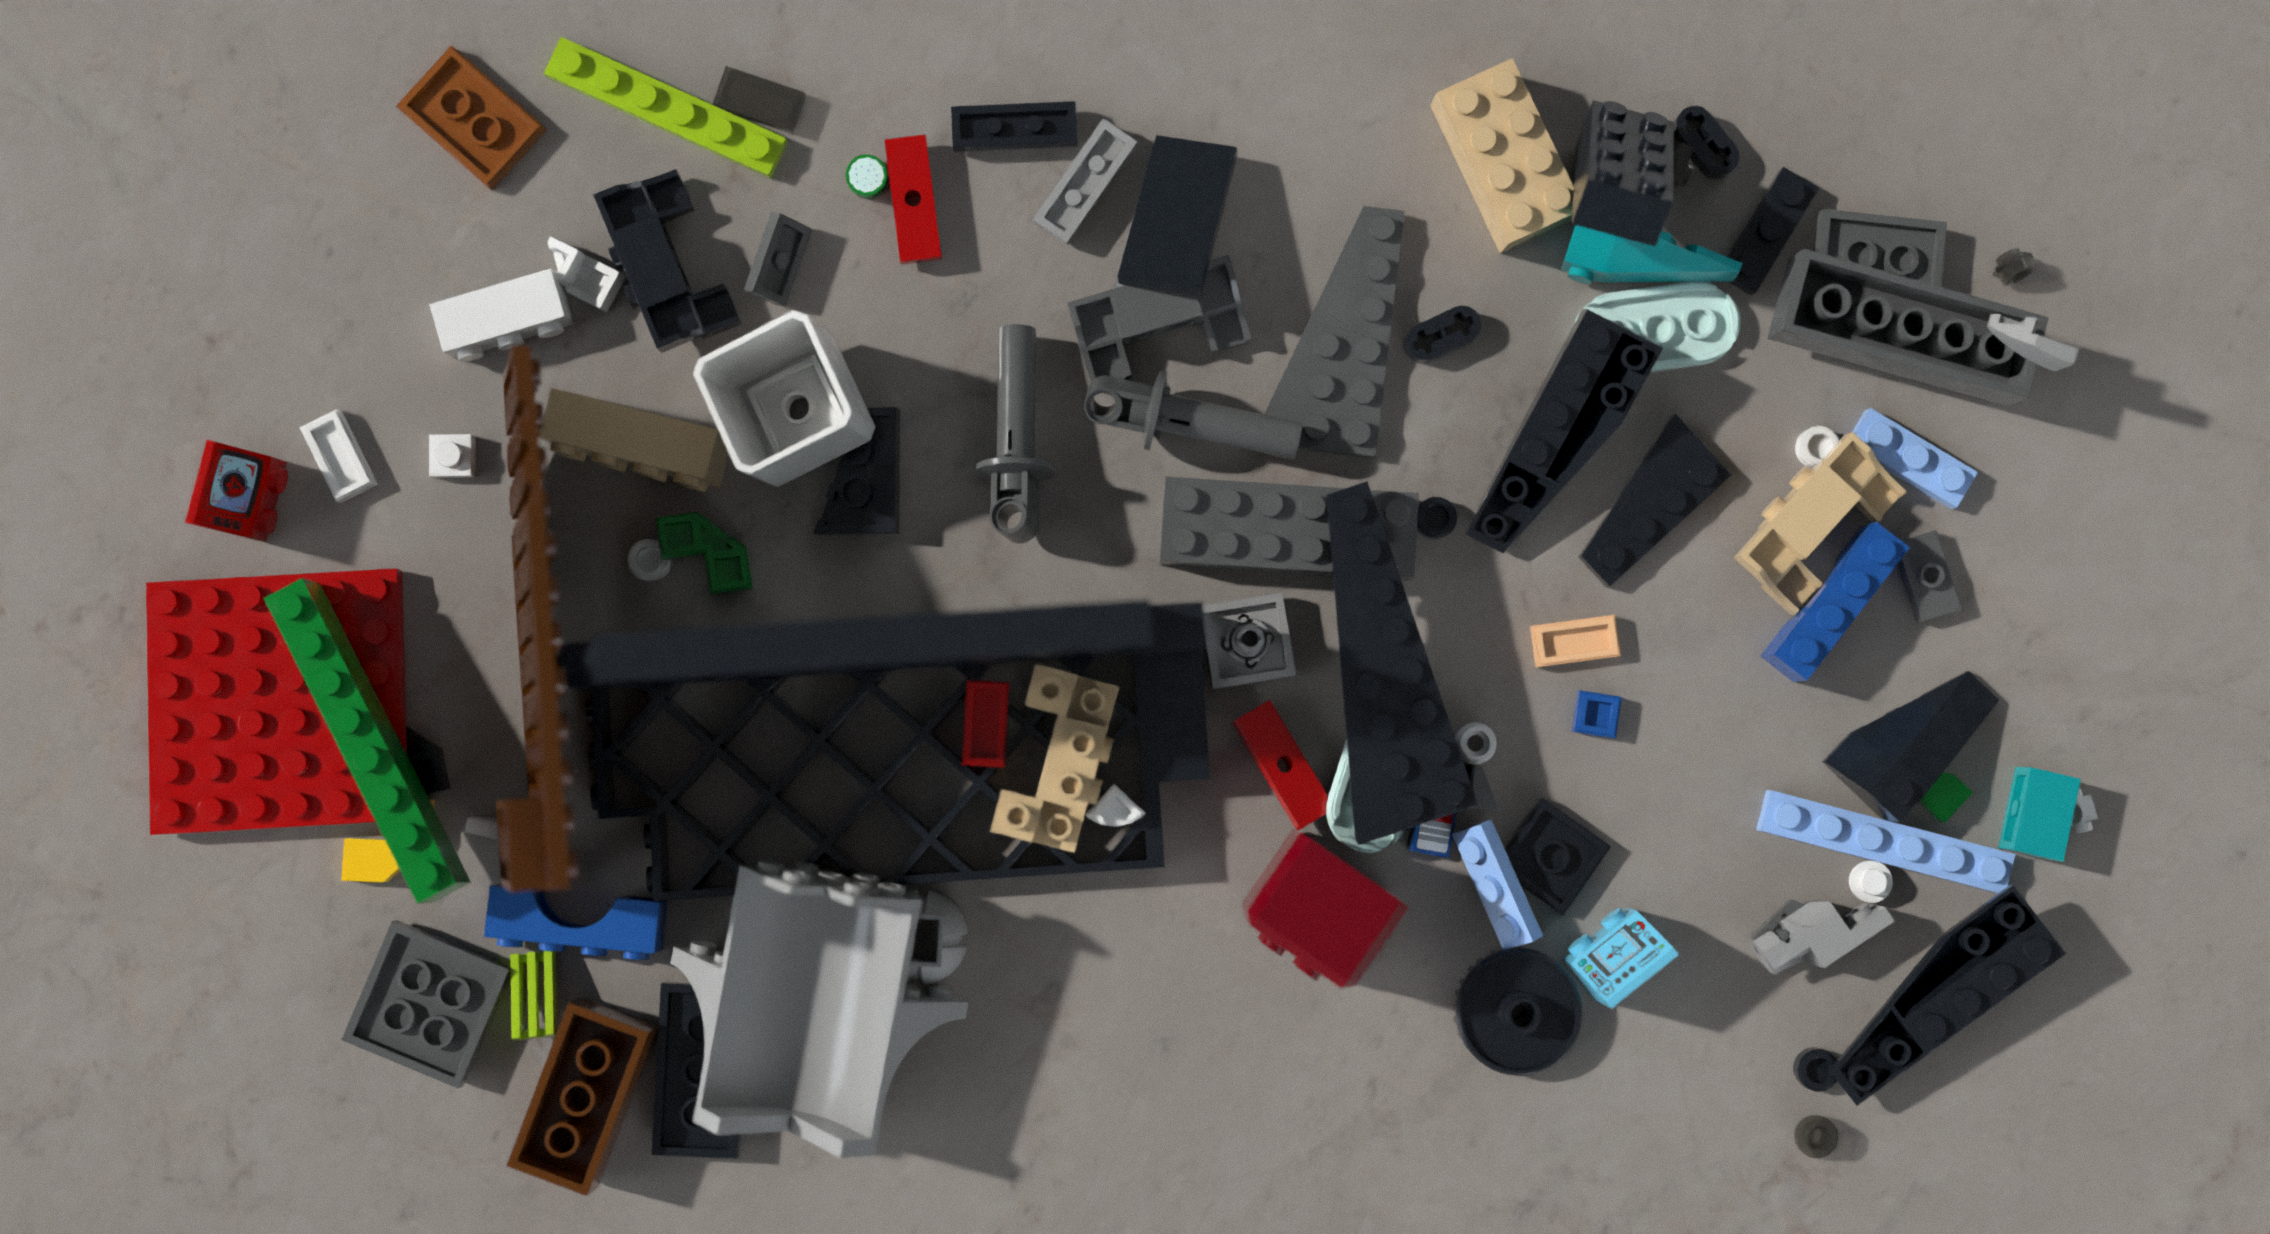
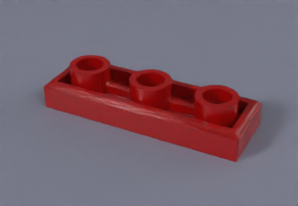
[884,134,942,265]
[1232,700,1328,830]

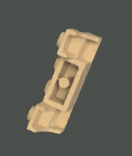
[1733,432,1907,615]
[990,664,1119,853]

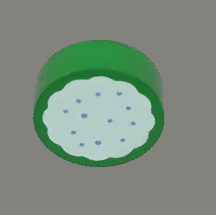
[846,154,889,199]

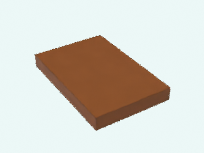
[396,45,547,191]

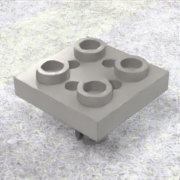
[1203,593,1296,689]

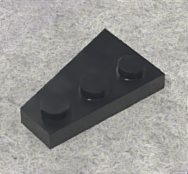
[814,407,900,535]

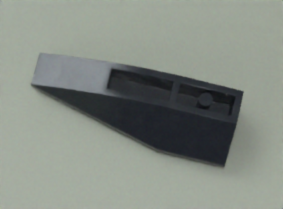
[1829,884,2066,1106]

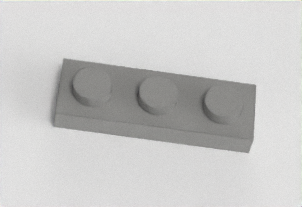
[1032,118,1137,246]

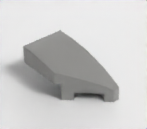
[1987,314,2079,371]

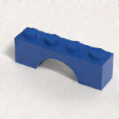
[1760,521,1910,682]
[484,883,668,960]

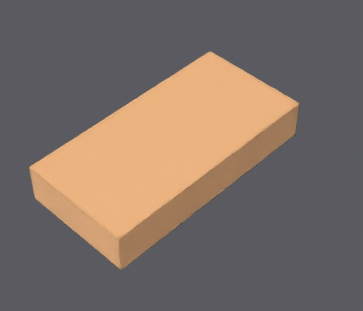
[1530,615,1621,667]

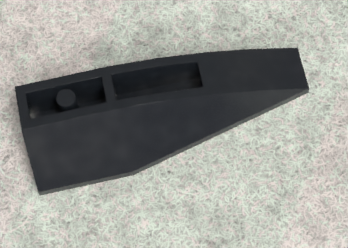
[1465,309,1663,553]

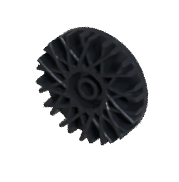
[1453,947,1583,1076]

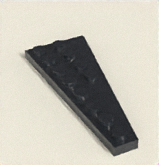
[1326,481,1478,845]

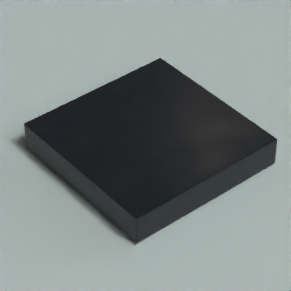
[1504,797,1611,915]

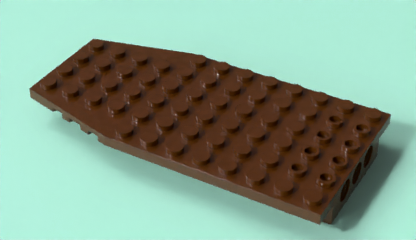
[496,345,578,892]

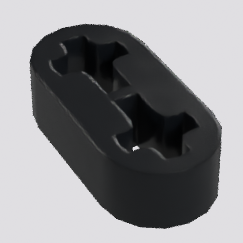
[1673,106,1739,179]
[1404,305,1481,364]

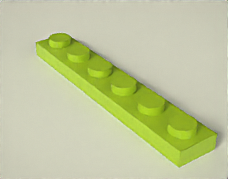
[543,37,788,179]

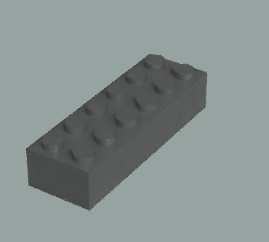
[1767,249,2049,406]
[1159,477,1419,581]

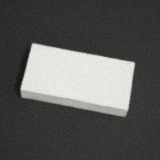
[300,409,378,503]

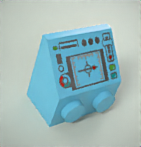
[1563,907,1679,1009]

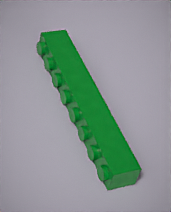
[263,578,471,904]

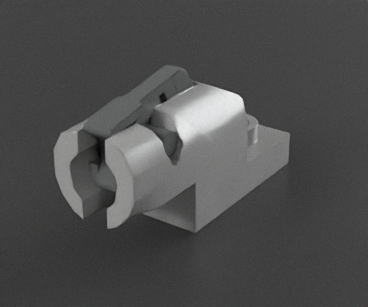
[1748,899,1895,975]

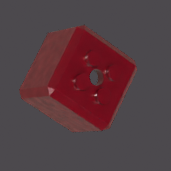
[1242,829,1410,988]

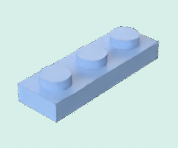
[1852,408,1978,509]
[1452,819,1543,949]

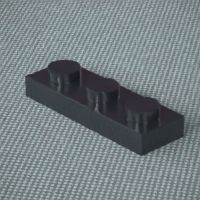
[951,101,1078,152]
[1727,167,1819,296]

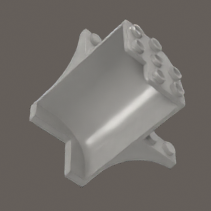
[670,860,968,1158]

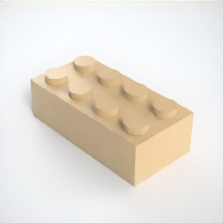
[1430,58,1574,254]
[538,388,729,493]

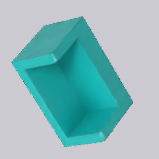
[1998,767,2081,862]

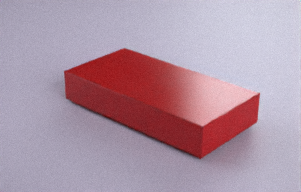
[962,680,1010,767]

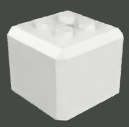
[693,311,875,487]

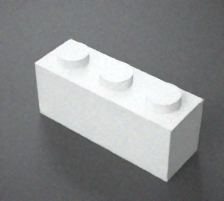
[429,268,574,362]

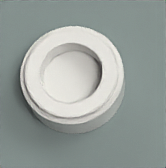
[1795,426,1839,468]
[628,539,672,581]

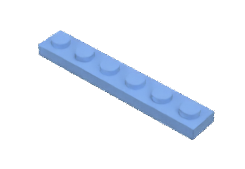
[1756,790,2015,894]

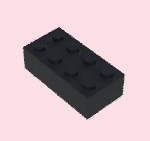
[1571,100,1673,247]

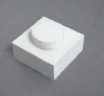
[429,434,476,478]

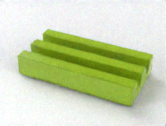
[510,951,558,1041]

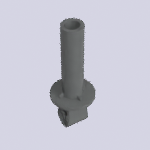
[975,324,1055,544]
[1084,371,1302,460]

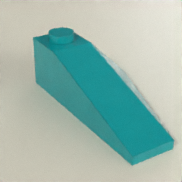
[1561,225,1743,284]

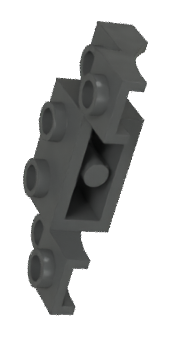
[1067,255,1252,383]

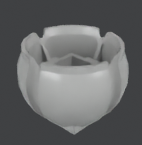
[905,888,968,985]

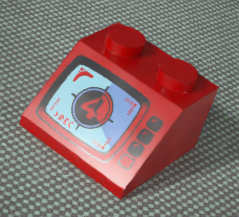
[185,439,288,542]

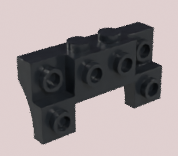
[593,169,742,353]

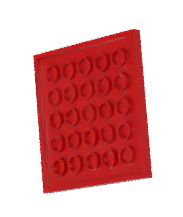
[146,568,407,835]

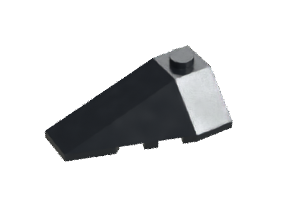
[1822,671,1999,822]

